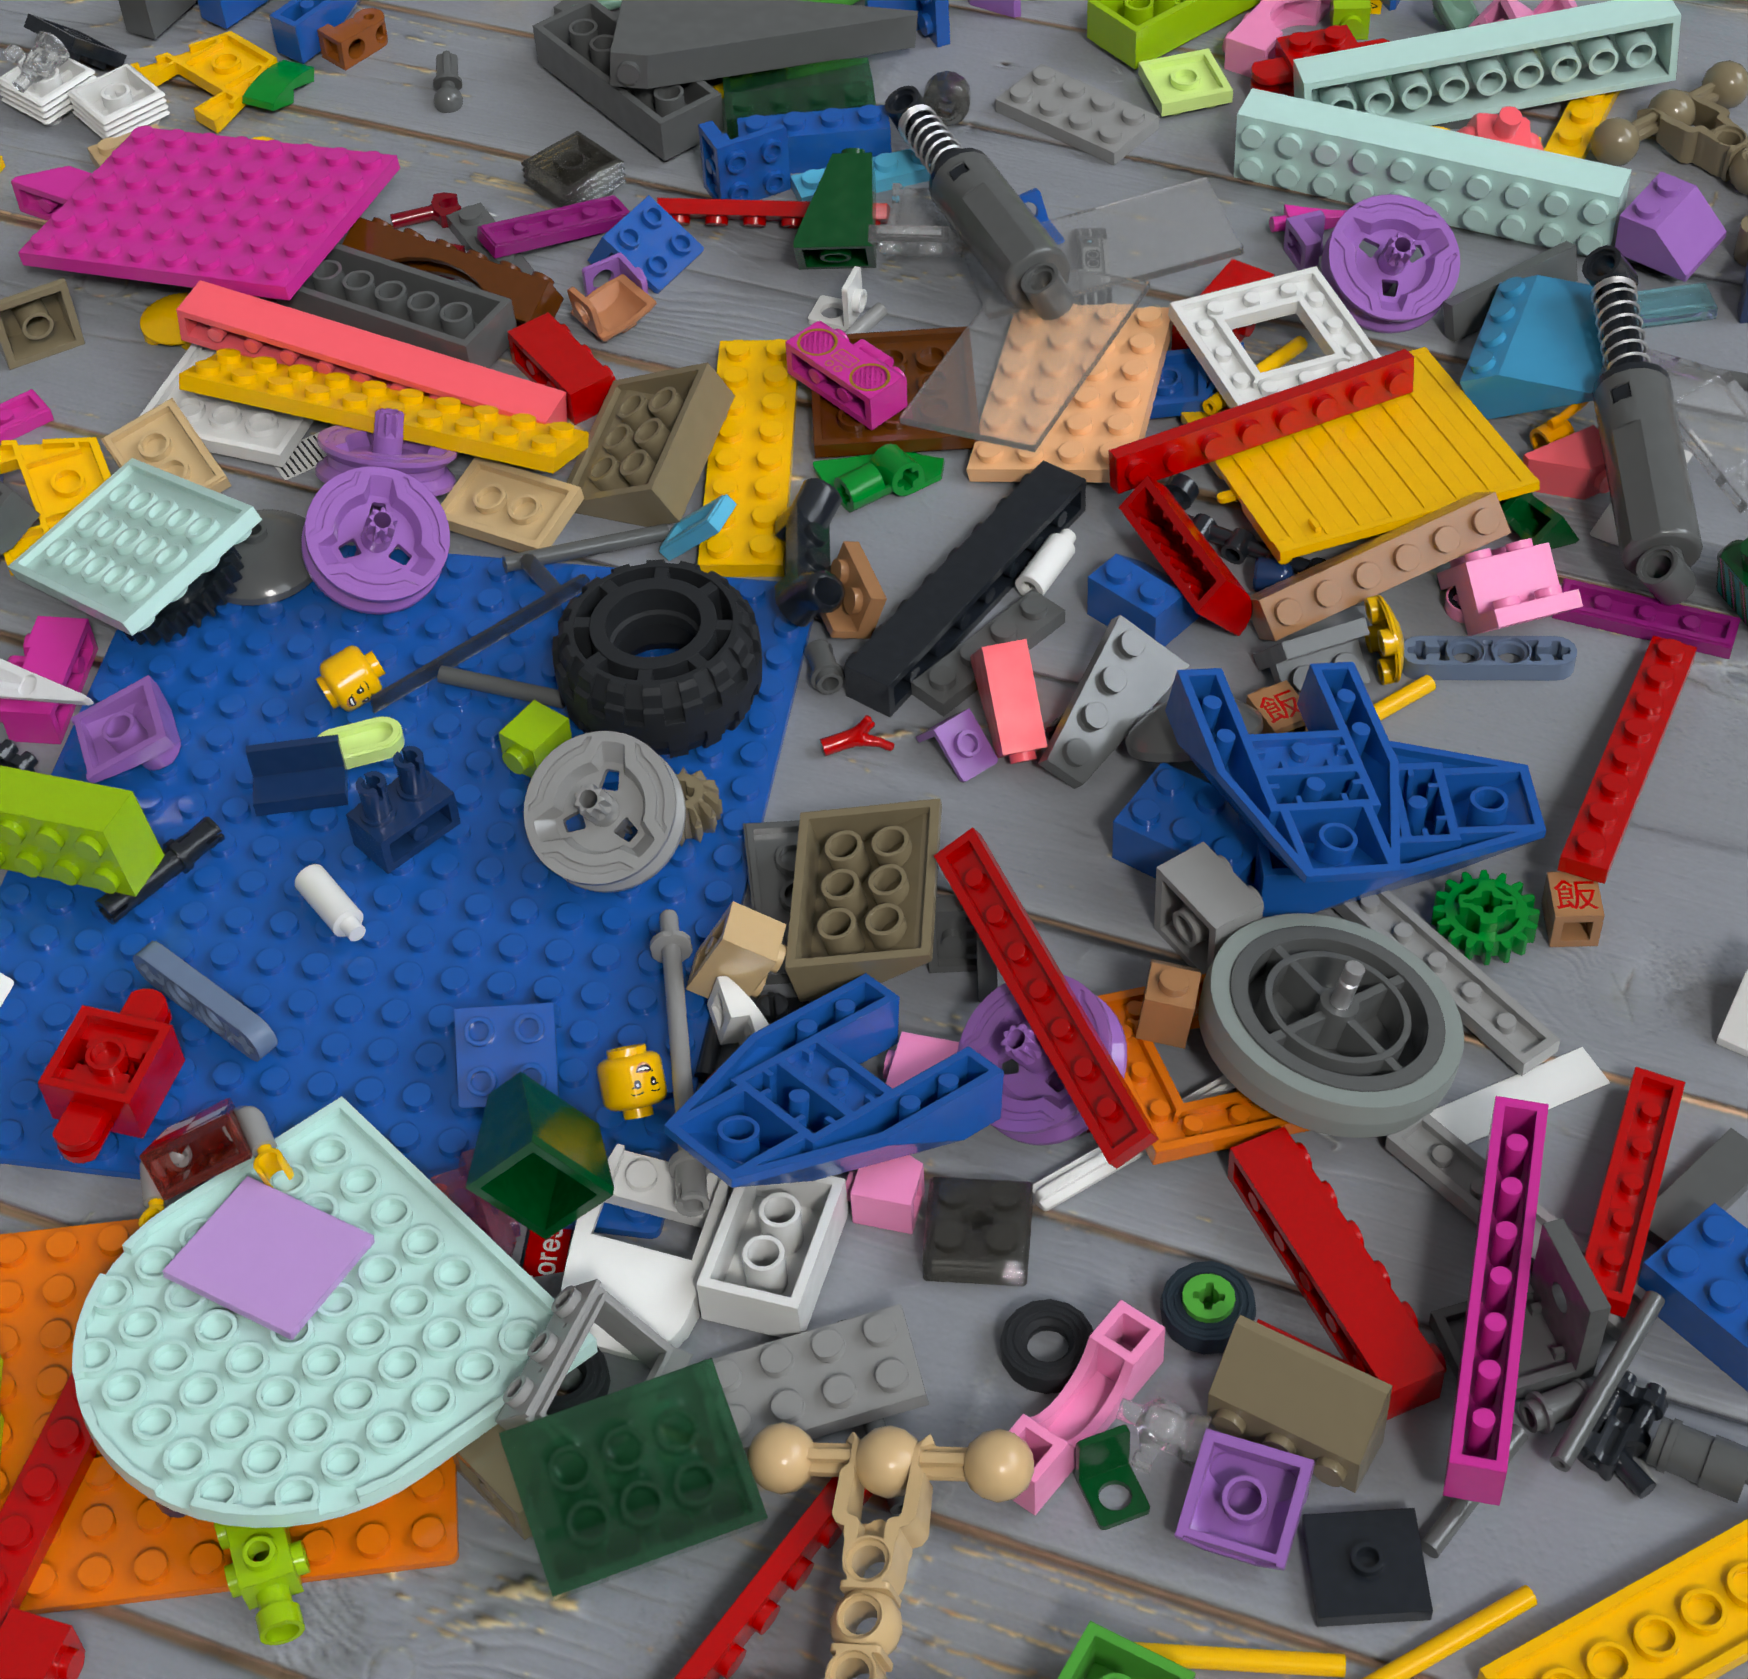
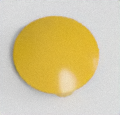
[140,293,192,350]
[1364,595,1404,685]

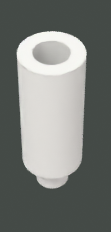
[1015,529,1076,597]
[295,864,366,942]

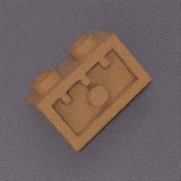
[820,541,887,639]

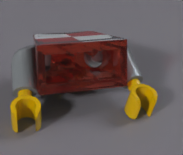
[138,1098,294,1227]

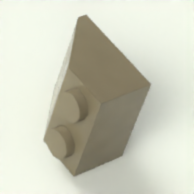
[0,278,85,370]

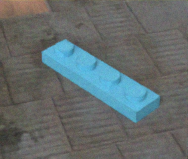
[791,149,931,201]

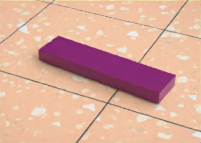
[477,195,630,259]
[1552,578,1741,659]

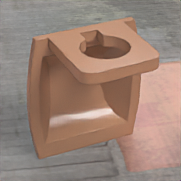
[567,274,657,342]

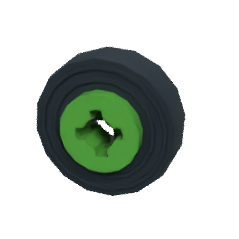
[1160,1261,1256,1355]

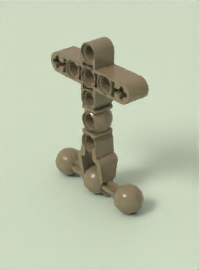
[1590,60,1748,267]

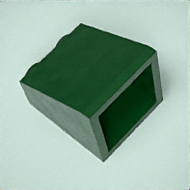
[465,1071,614,1240]

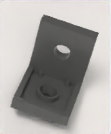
[1429,1218,1611,1400]

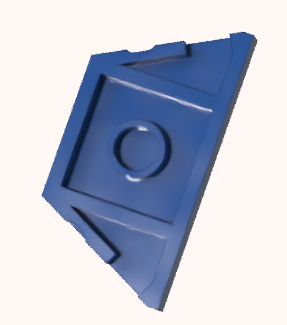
[1149,342,1245,420]

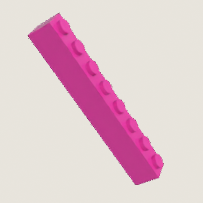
[1443,1096,1549,1506]

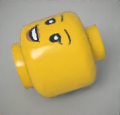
[316,645,386,712]
[597,1043,667,1120]

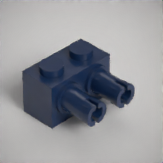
[346,746,461,874]

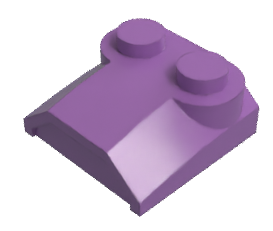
[71,675,181,784]
[1174,1428,1315,1571]

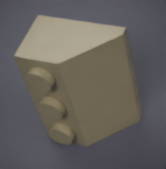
[1206,1315,1392,1493]

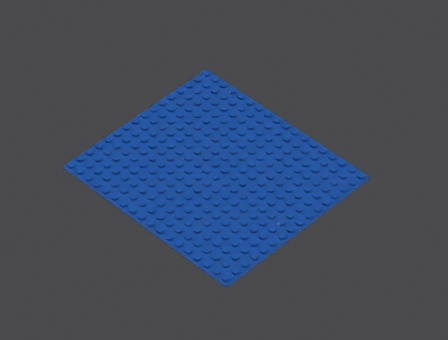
[0,545,814,1239]

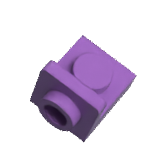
[1283,210,1325,271]

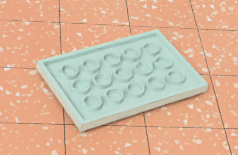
[8,458,262,636]

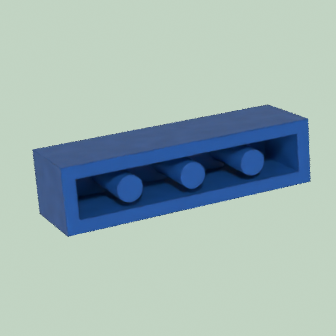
[737,105,892,174]

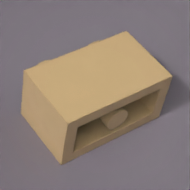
[686,901,787,999]

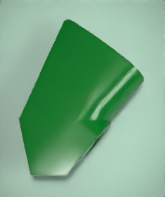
[813,444,945,512]

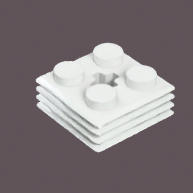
[0,47,97,126]
[67,64,170,139]

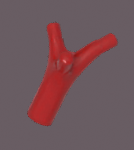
[820,715,895,756]

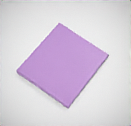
[162,1176,375,1340]

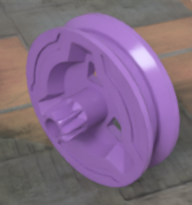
[1321,194,1460,333]
[315,408,458,511]
[301,466,450,614]
[957,975,1127,1145]

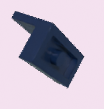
[246,734,348,816]

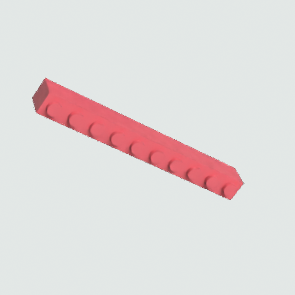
[176,280,567,424]

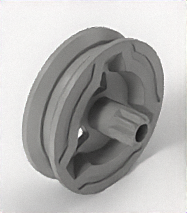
[524,731,686,893]

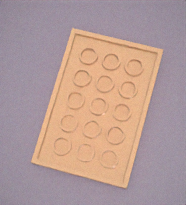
[966,306,1173,483]

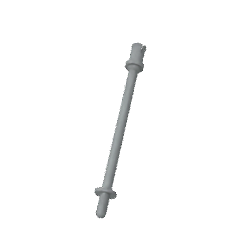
[650,909,710,1217]

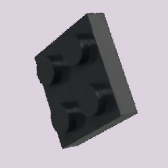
[24,13,127,70]

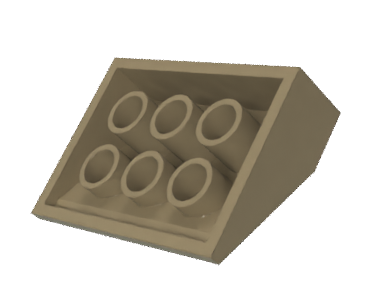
[566,362,735,527]
[785,798,942,1002]

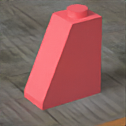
[970,639,1048,764]

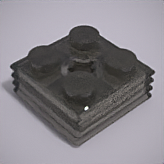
[521,131,626,207]
[922,1177,1033,1286]

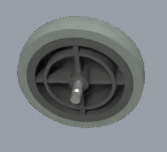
[1198,913,1464,1138]

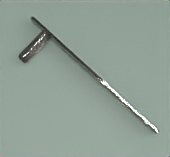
[371,553,590,714]

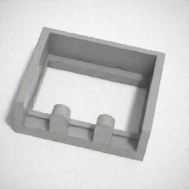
[495,1279,693,1497]

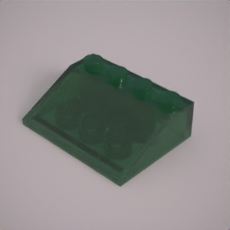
[723,57,876,140]
[499,1358,768,1602]

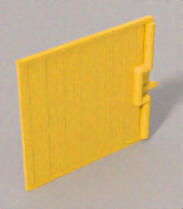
[1181,347,1540,564]

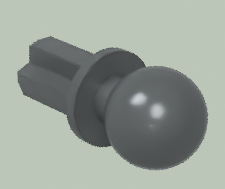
[433,51,463,113]

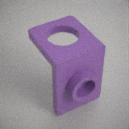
[582,252,648,297]
[916,708,998,782]

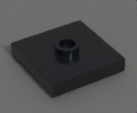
[1302,1508,1433,1627]

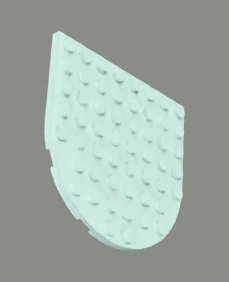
[72,1096,598,1528]

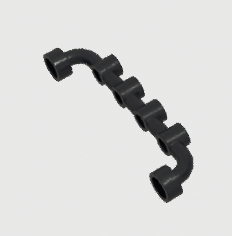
[1164,473,1326,574]

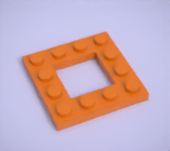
[1098,974,1310,1165]

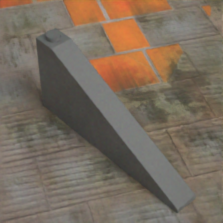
[610,0,918,89]

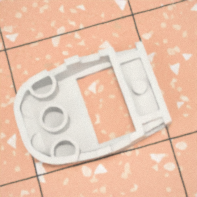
[560,1144,733,1361]

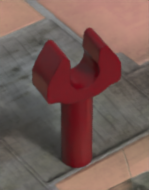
[390,192,462,229]

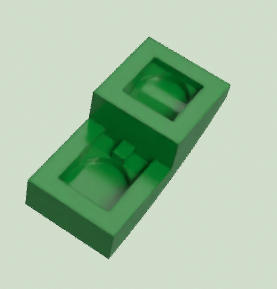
[242,60,314,111]

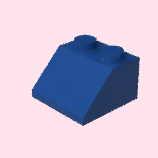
[1087,553,1201,647]

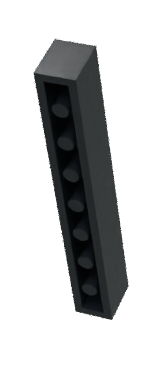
[843,460,1086,717]

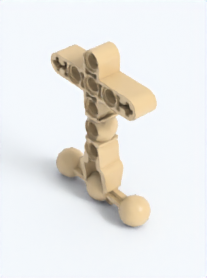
[747,1422,1034,1679]

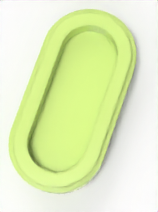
[317,716,405,770]

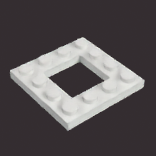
[1168,266,1381,408]

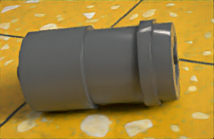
[1646,1416,1748,1503]

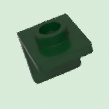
[1075,1424,1150,1530]

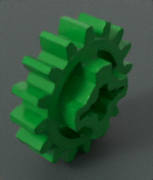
[1431,870,1540,965]

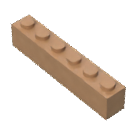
[1250,492,1511,641]

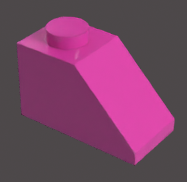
[11,166,92,221]

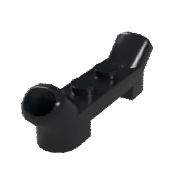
[775,478,845,627]

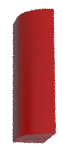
[1118,476,1252,636]

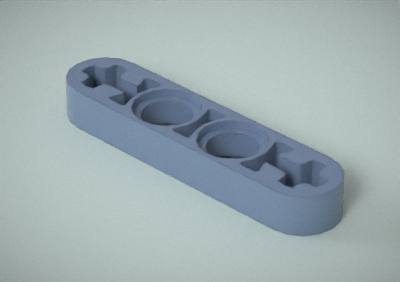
[1402,636,1577,681]
[132,940,278,1062]

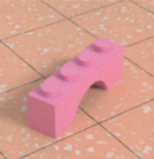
[1222,0,1331,78]
[846,1032,959,1234]
[1009,1300,1165,1515]

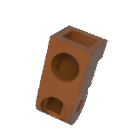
[317,8,388,71]

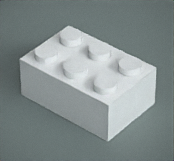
[696,1176,848,1338]

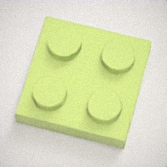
[1138,48,1233,117]

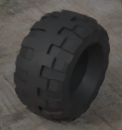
[552,559,762,758]

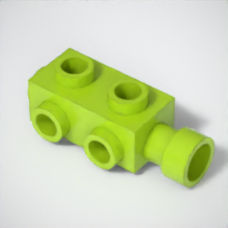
[214,1523,311,1645]

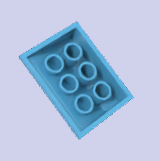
[1460,275,1609,419]

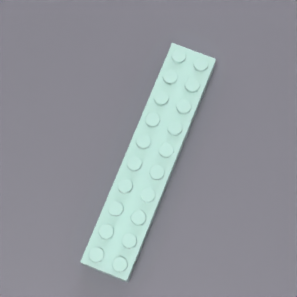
[1293,0,1681,126]
[1234,88,1632,256]

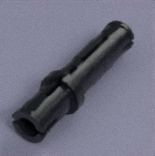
[95,816,225,925]

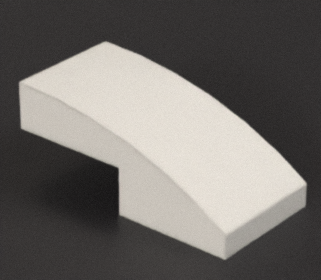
[707,976,769,1046]

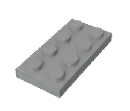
[995,64,1160,165]
[696,1303,929,1466]

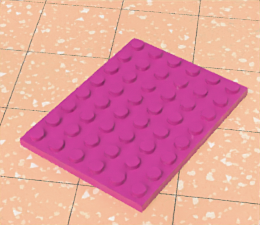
[18,126,400,300]

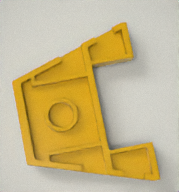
[130,31,277,133]
[0,437,111,576]

